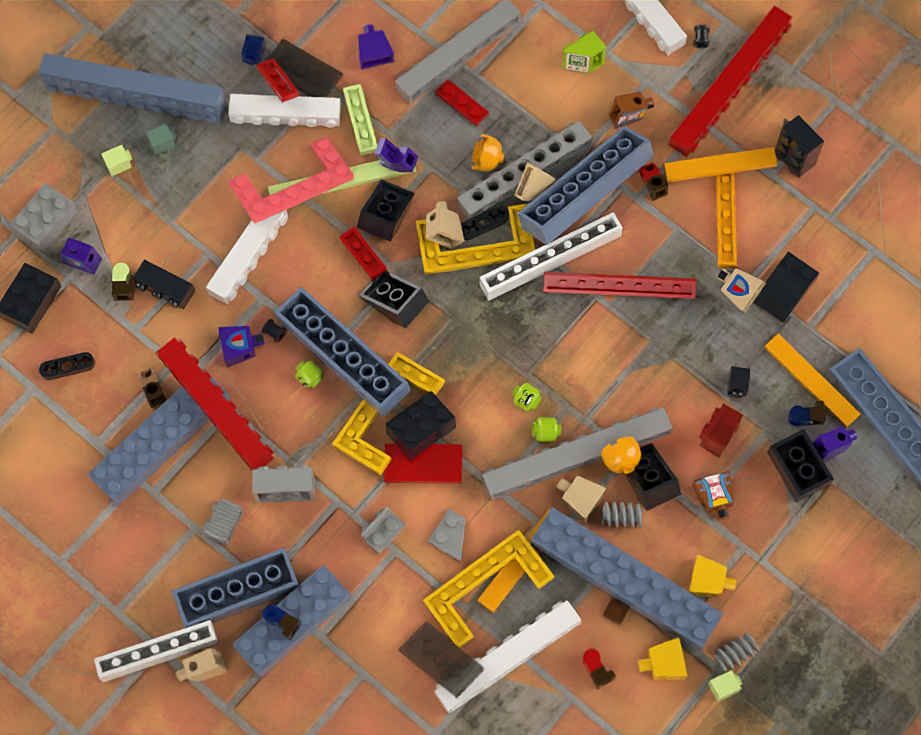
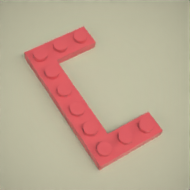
[229,137,354,224]

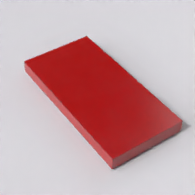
[384,443,462,484]

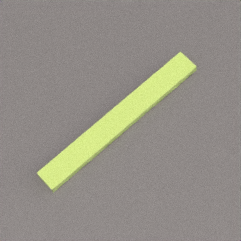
[268,160,416,195]

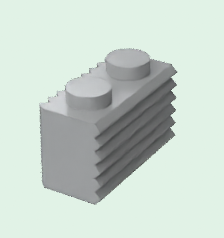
[203,498,244,546]

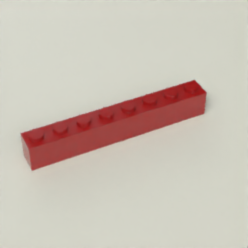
[155,337,274,472]

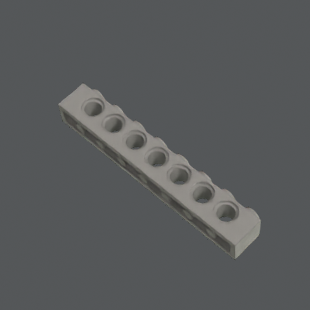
[457,121,592,220]

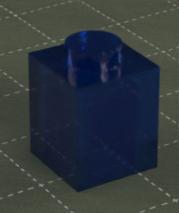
[241,34,266,65]

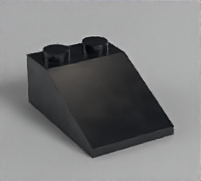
[357,179,415,242]
[753,251,819,323]
[359,271,429,328]
[624,443,681,511]

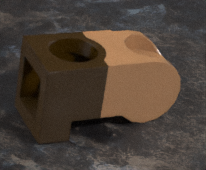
[138,367,167,408]

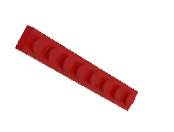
[543,272,696,299]

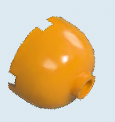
[472,134,504,172]
[600,437,641,474]

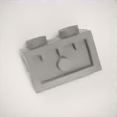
[361,506,406,554]

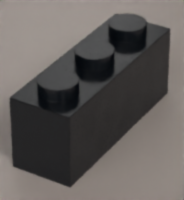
[133,259,195,309]

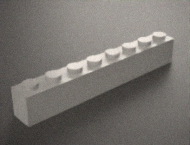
[395,0,521,105]

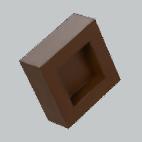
[603,598,630,625]

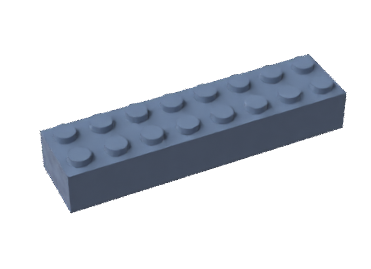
[517,126,654,245]
[274,287,411,417]
[88,368,231,506]

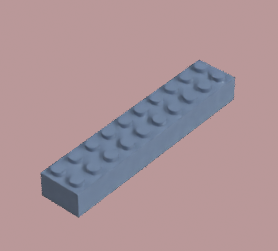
[38,53,226,123]
[530,507,723,651]

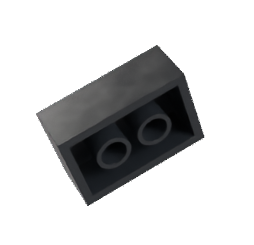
[775,115,824,178]
[0,263,62,334]
[385,391,456,461]
[767,429,834,503]

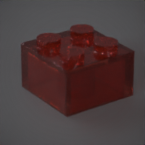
[699,403,744,458]

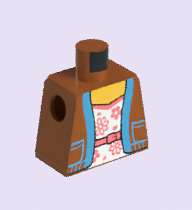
[608,92,654,129]
[692,471,734,521]

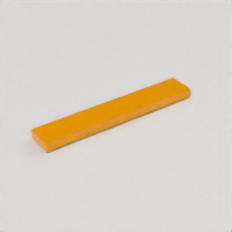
[664,147,778,183]
[715,173,737,268]
[764,333,861,428]
[477,509,551,613]

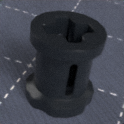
[693,25,710,48]
[261,319,287,343]

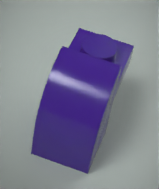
[375,138,418,173]

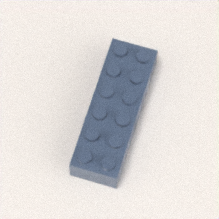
[172,547,299,628]
[232,564,351,678]

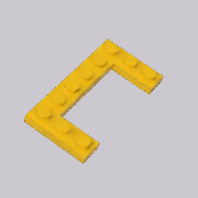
[416,204,535,275]
[332,352,445,475]
[423,530,555,649]

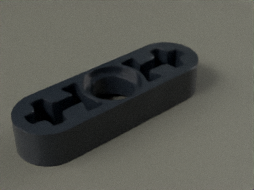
[461,206,509,240]
[39,352,95,380]

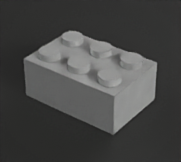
[9,183,78,253]
[253,465,315,503]

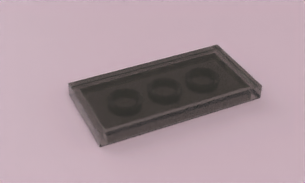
[266,38,343,98]
[399,621,484,699]

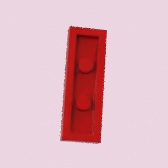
[257,58,299,103]
[436,79,489,127]
[339,227,387,280]

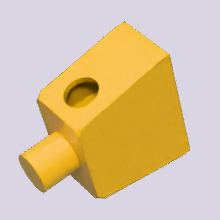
[689,555,737,598]
[638,638,687,680]

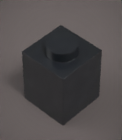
[727,366,751,398]

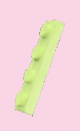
[343,84,377,155]

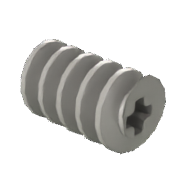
[602,502,642,528]
[714,633,760,673]

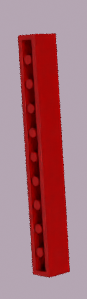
[669,5,792,157]

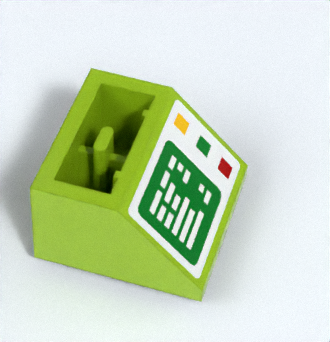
[562,31,606,73]

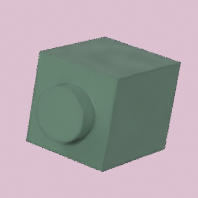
[146,124,177,155]

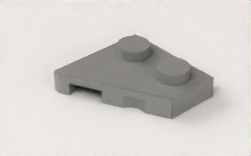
[428,509,466,562]

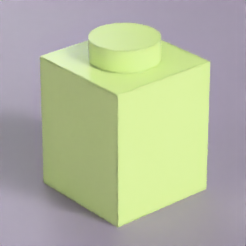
[102,145,133,176]
[708,670,742,702]

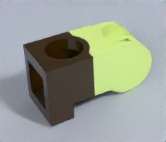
[112,263,134,301]

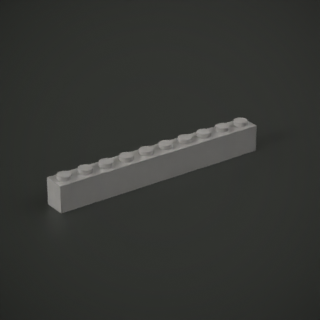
[482,408,673,501]

